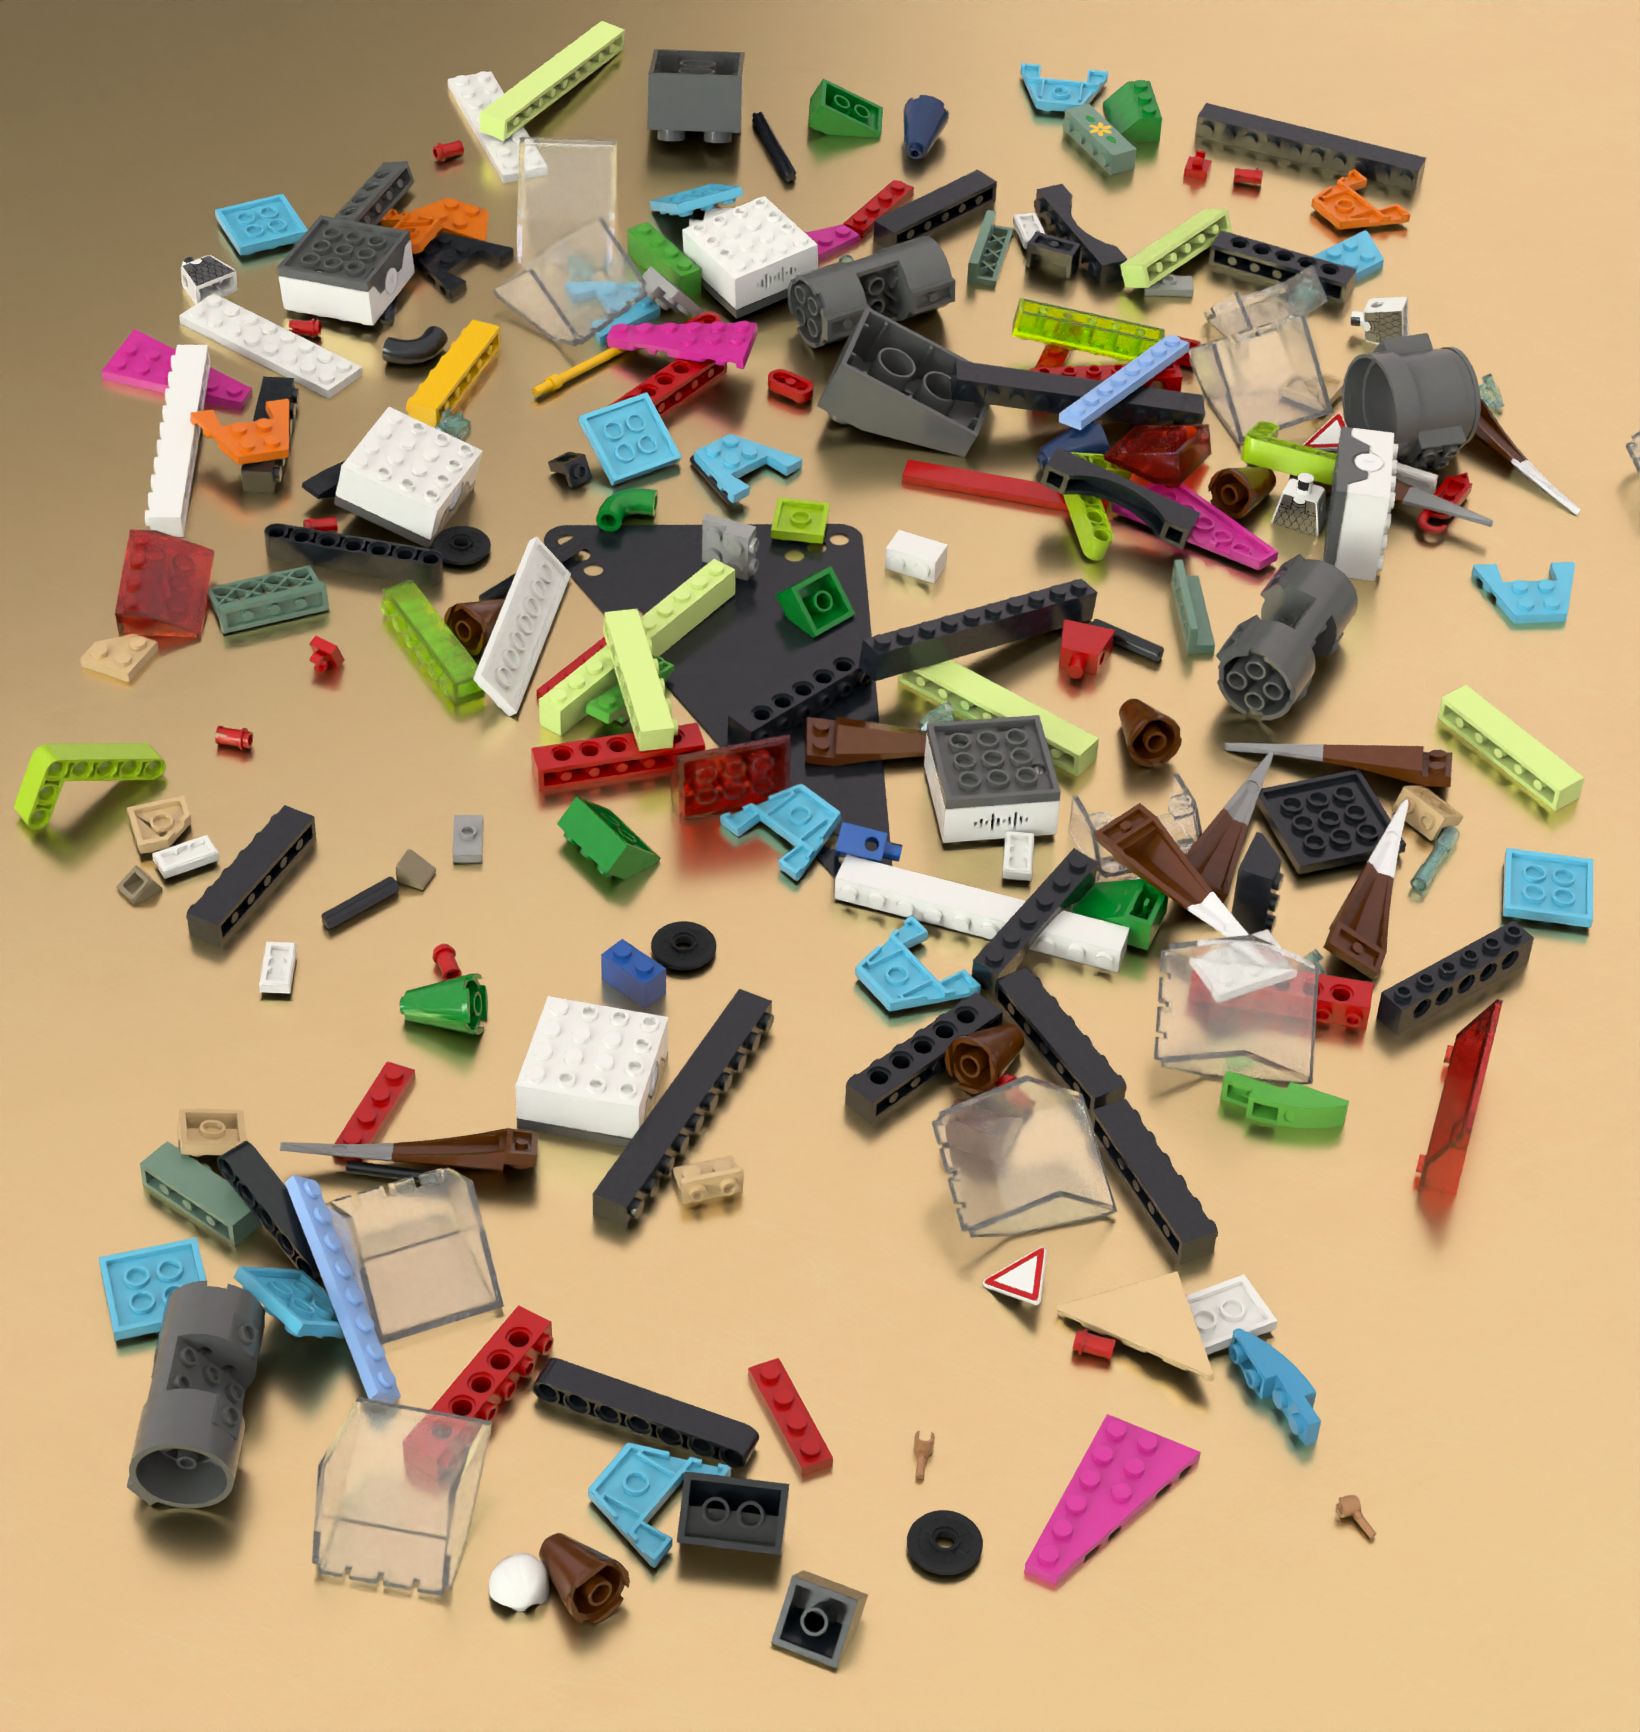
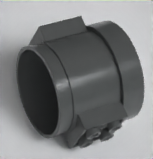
[1342,333,1481,470]

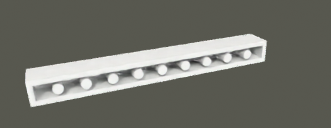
[145,345,211,537]
[834,854,1130,973]

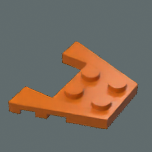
[1311,169,1411,230]
[380,209,443,254]
[190,399,289,465]

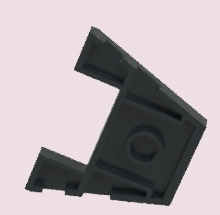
[412,232,514,299]

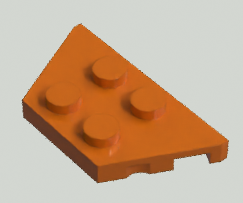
[410,198,489,242]

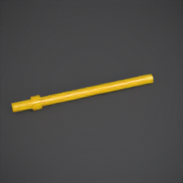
[532,347,627,397]

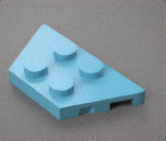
[1312,230,1384,281]

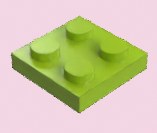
[771,497,830,544]

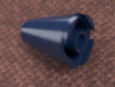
[903,95,949,159]
[1036,421,1110,469]

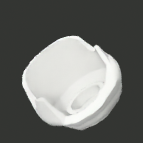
[488,1553,550,1612]

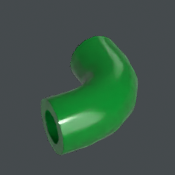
[596,488,658,532]

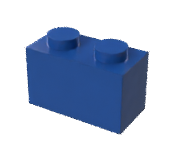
[601,939,666,1009]

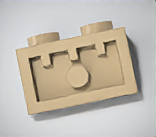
[1392,785,1464,840]
[672,1156,744,1204]

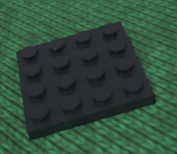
[1256,769,1406,874]

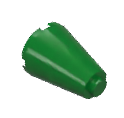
[399,973,488,1035]

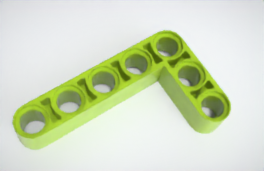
[1240,421,1337,485]
[1063,452,1135,561]
[14,743,166,830]

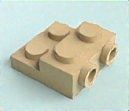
[177,1109,246,1157]

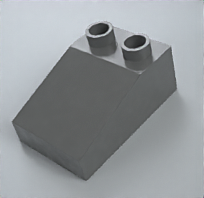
[647,49,745,143]
[817,306,989,457]

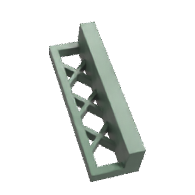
[967,210,1014,287]
[1171,559,1215,654]

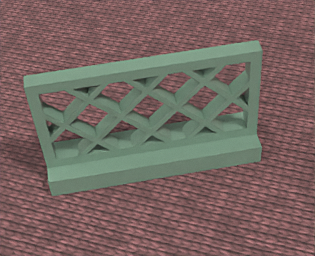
[205,565,329,634]

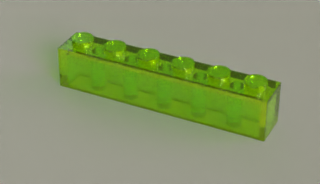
[1012,298,1165,362]
[380,579,485,705]

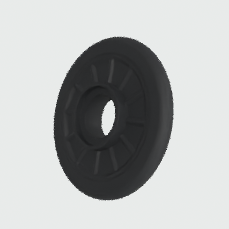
[432,526,491,565]
[651,921,717,970]
[907,1510,983,1575]

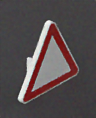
[1303,413,1347,452]
[983,1247,1047,1305]

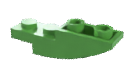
[586,655,675,724]
[1220,1070,1349,1129]

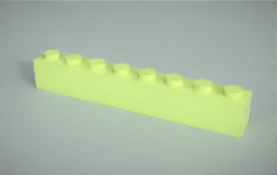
[898,660,1099,776]

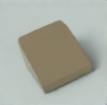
[396,849,436,890]
[116,865,162,904]

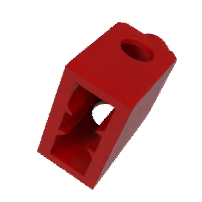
[1059,619,1115,679]

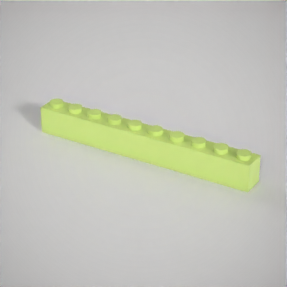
[479,21,625,141]
[539,559,735,736]

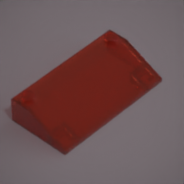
[1416,999,1503,1195]

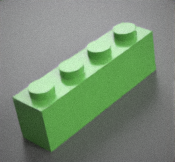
[627,222,701,298]

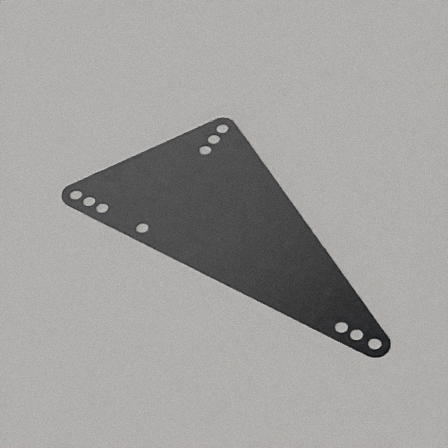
[544,524,892,879]

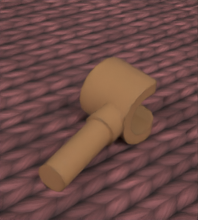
[913,1431,935,1479]
[1336,1495,1377,1539]

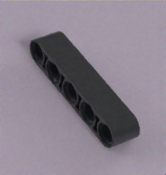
[217,1141,321,1280]

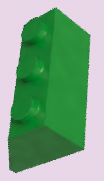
[1103,80,1162,143]
[557,796,661,879]

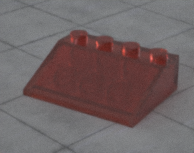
[1104,424,1212,488]
[115,529,215,638]
[671,735,791,822]

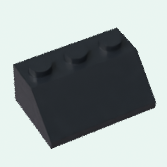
[1231,832,1284,935]
[677,1471,790,1555]

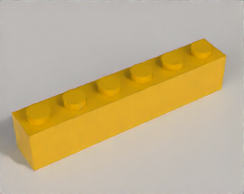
[406,320,501,429]

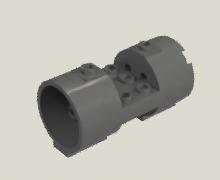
[788,236,956,348]
[1216,554,1358,720]
[127,1281,265,1508]

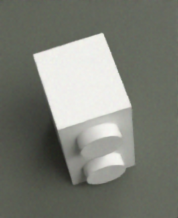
[885,530,948,583]

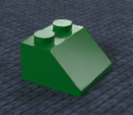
[775,566,855,638]

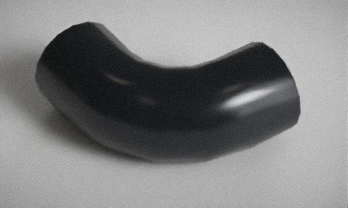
[382,326,448,365]

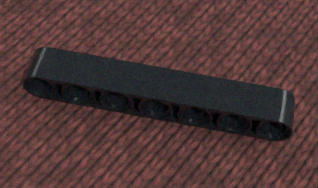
[264,523,444,586]
[532,1358,759,1469]

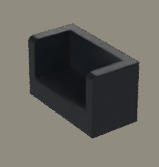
[1025,231,1081,279]

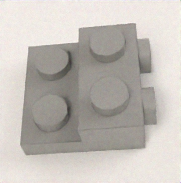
[639,266,704,316]
[702,514,759,581]

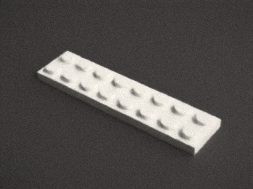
[448,71,548,183]
[179,293,362,399]
[473,537,571,716]

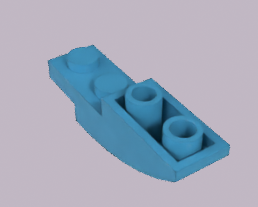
[1229,1328,1321,1446]

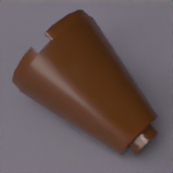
[1208,466,1276,519]
[443,598,506,657]
[1119,699,1182,767]
[945,1023,1025,1094]
[539,1533,630,1623]

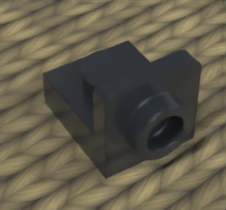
[548,452,592,488]

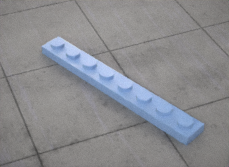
[1059,335,1190,430]
[285,1175,401,1404]

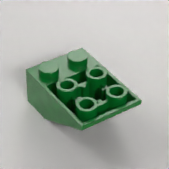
[1069,879,1169,951]

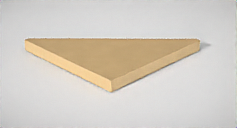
[1057,1271,1215,1381]

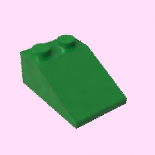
[808,79,883,138]

